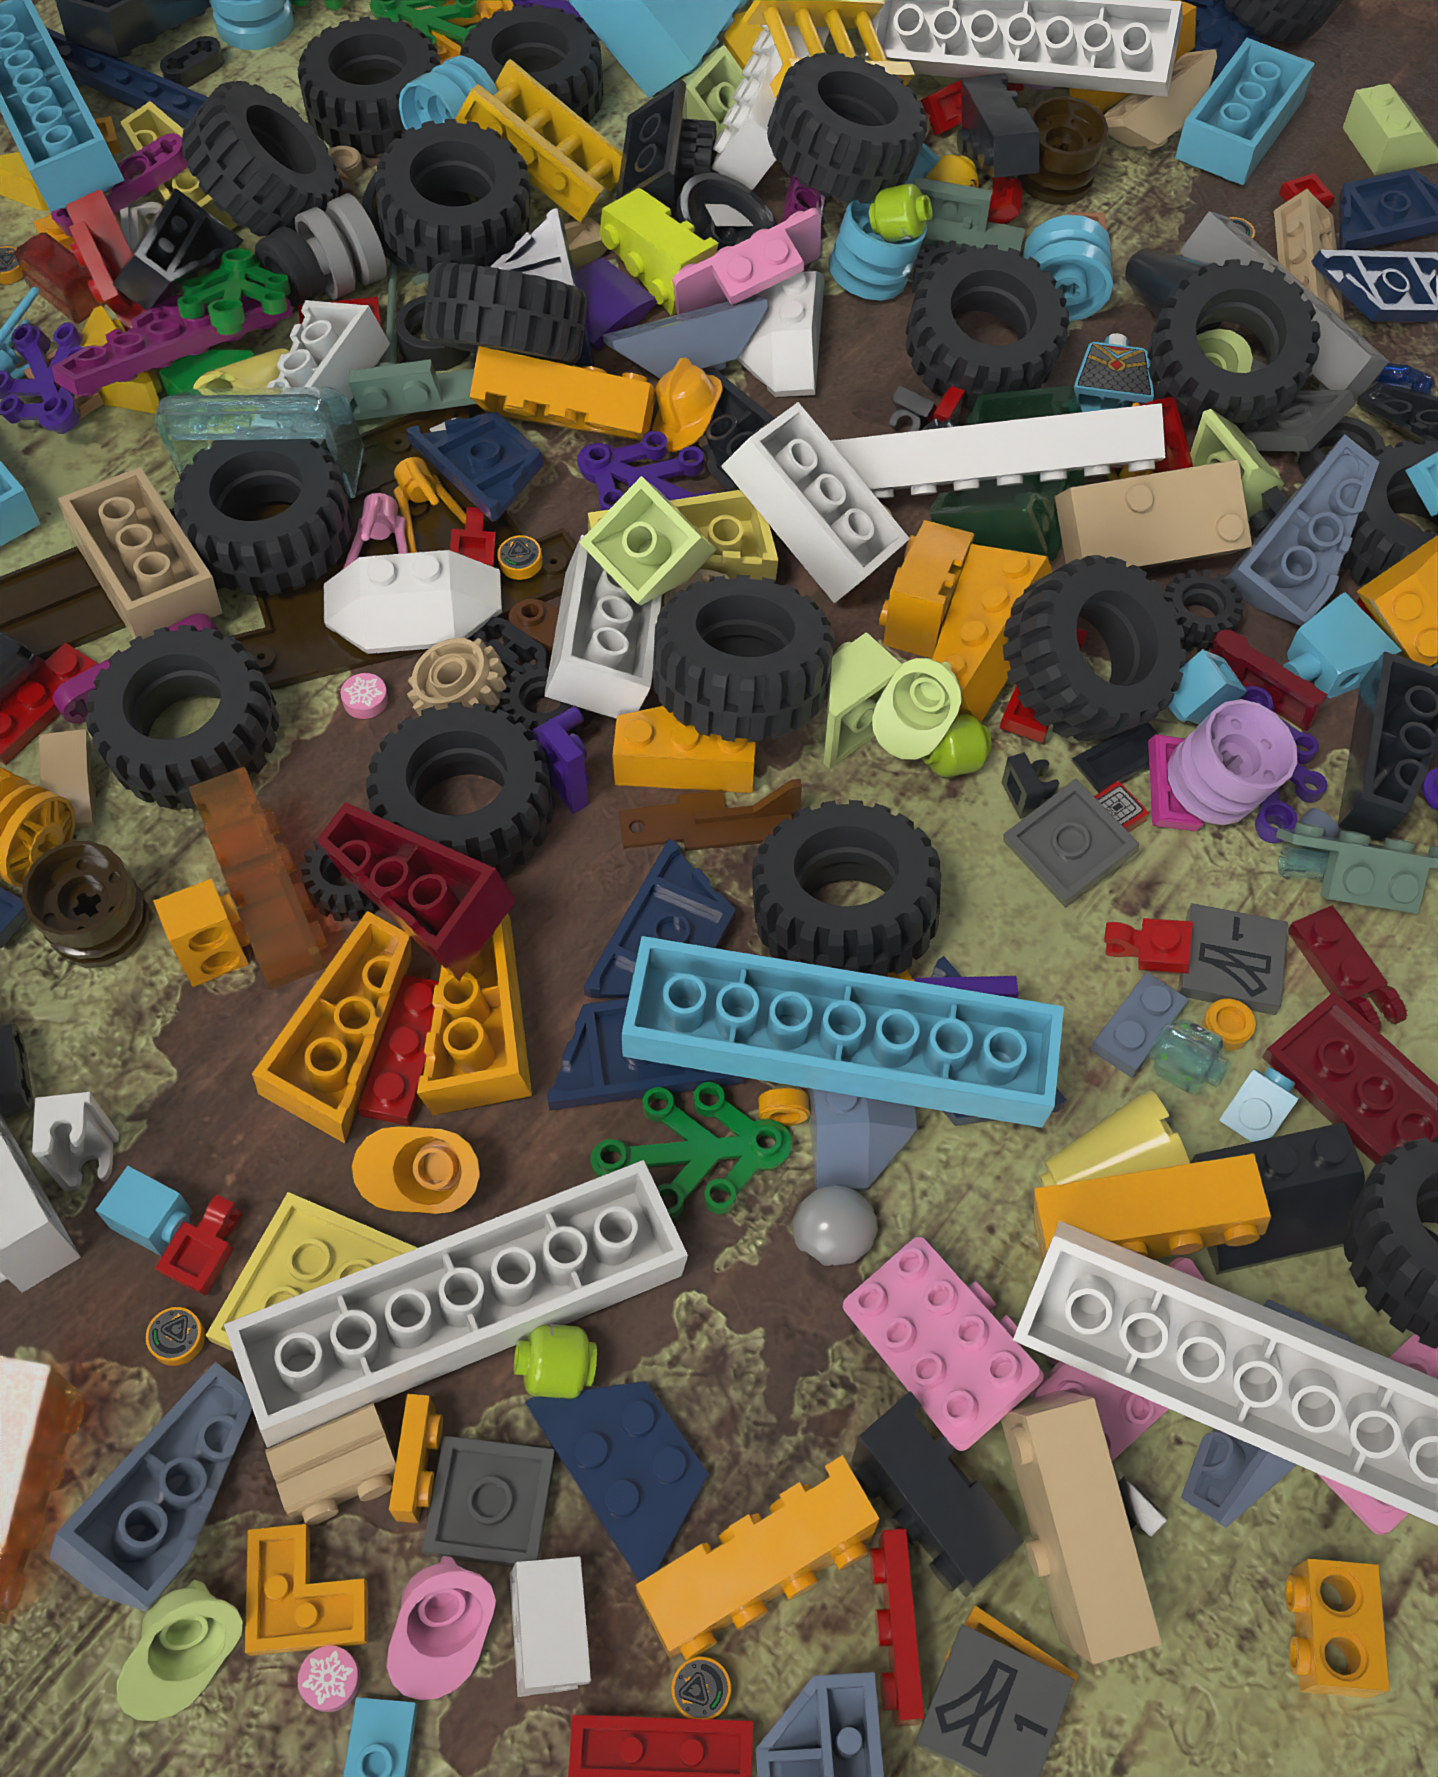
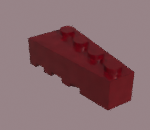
[316,802,516,981]

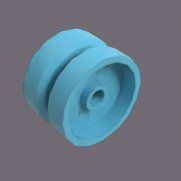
[209,0,294,50]
[1023,215,1113,322]

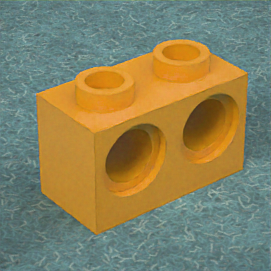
[153,878,251,987]
[1285,1559,1390,1698]

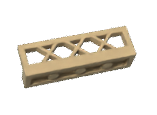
[1274,189,1344,320]

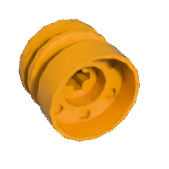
[0,767,75,888]

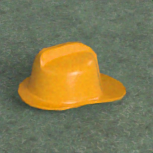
[652,357,723,452]
[352,1126,480,1214]

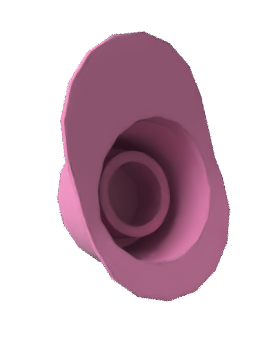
[386,1556,496,1700]

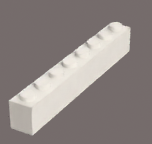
[831,403,1165,500]

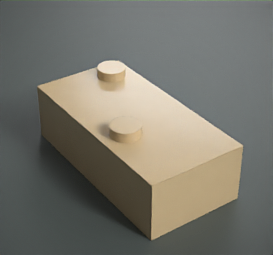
[1055,460,1252,569]
[58,467,222,639]
[1001,1390,1162,1665]

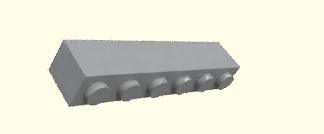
[1180,211,1389,401]

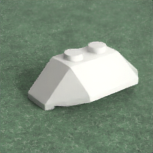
[737,271,824,397]
[324,550,502,654]

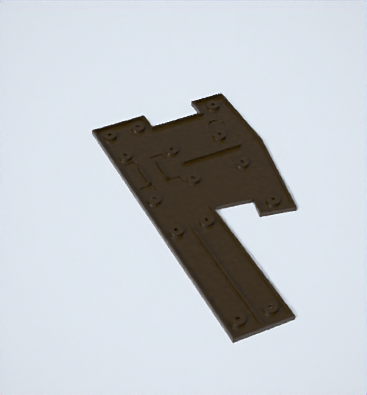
[0,404,576,690]

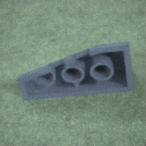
[1223,435,1379,626]
[1181,1299,1356,1528]
[49,1362,253,1612]

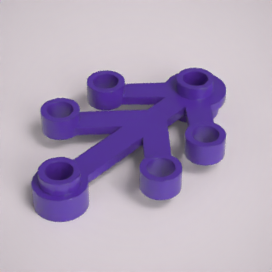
[0,322,83,434]
[577,431,715,511]
[1238,686,1327,843]

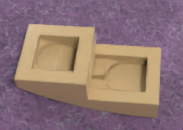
[39,729,96,829]

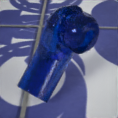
[1376,363,1436,395]

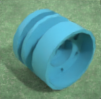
[399,55,498,130]
[829,200,927,301]

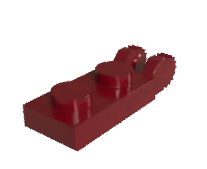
[1210,629,1328,731]
[1288,905,1408,1032]

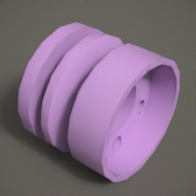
[1168,699,1297,825]

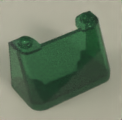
[930,385,1086,561]

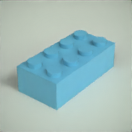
[1175,38,1315,185]

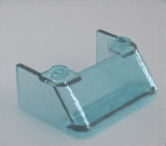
[154,387,364,498]

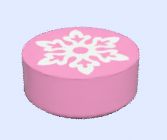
[341,673,388,719]
[298,1646,361,1712]

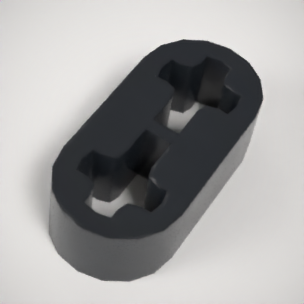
[160,36,224,88]
[473,617,548,679]
[0,1023,34,1118]

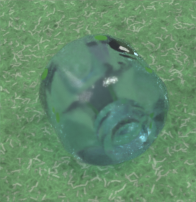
[1149,1019,1230,1095]

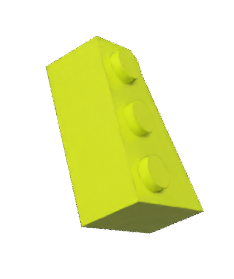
[599,188,718,316]

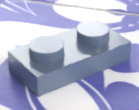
[1090,972,1189,1078]

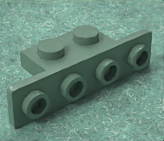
[914,177,1025,255]
[337,359,477,423]
[1276,822,1438,914]

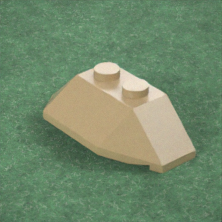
[1103,49,1217,150]

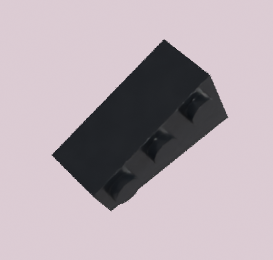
[957,73,1039,178]
[851,1391,1024,1598]

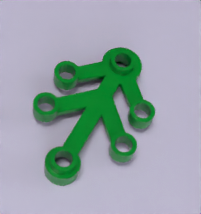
[370,0,478,54]
[177,248,291,335]
[590,1082,792,1220]

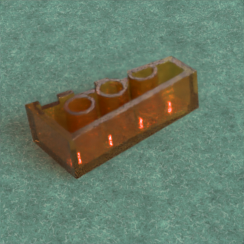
[188,767,328,990]
[0,1356,84,1625]

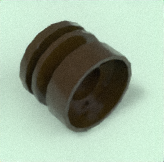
[1017,96,1109,205]
[22,840,150,968]

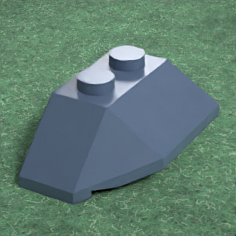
[602,294,768,378]
[807,1088,917,1191]
[756,1672,884,1777]

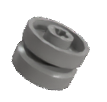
[295,193,387,300]

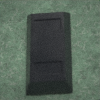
[1071,722,1159,793]

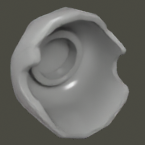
[791,1185,878,1266]

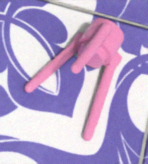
[343,493,408,569]

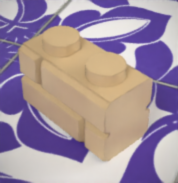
[265,1402,397,1526]

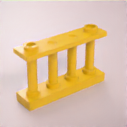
[743,0,915,98]
[455,59,623,223]

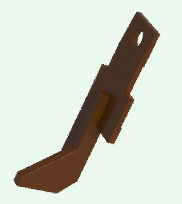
[619,779,802,851]

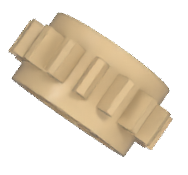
[407,637,507,716]

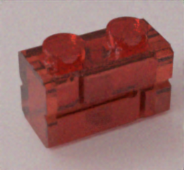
[14,232,106,323]

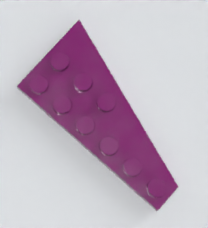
[52,267,292,396]

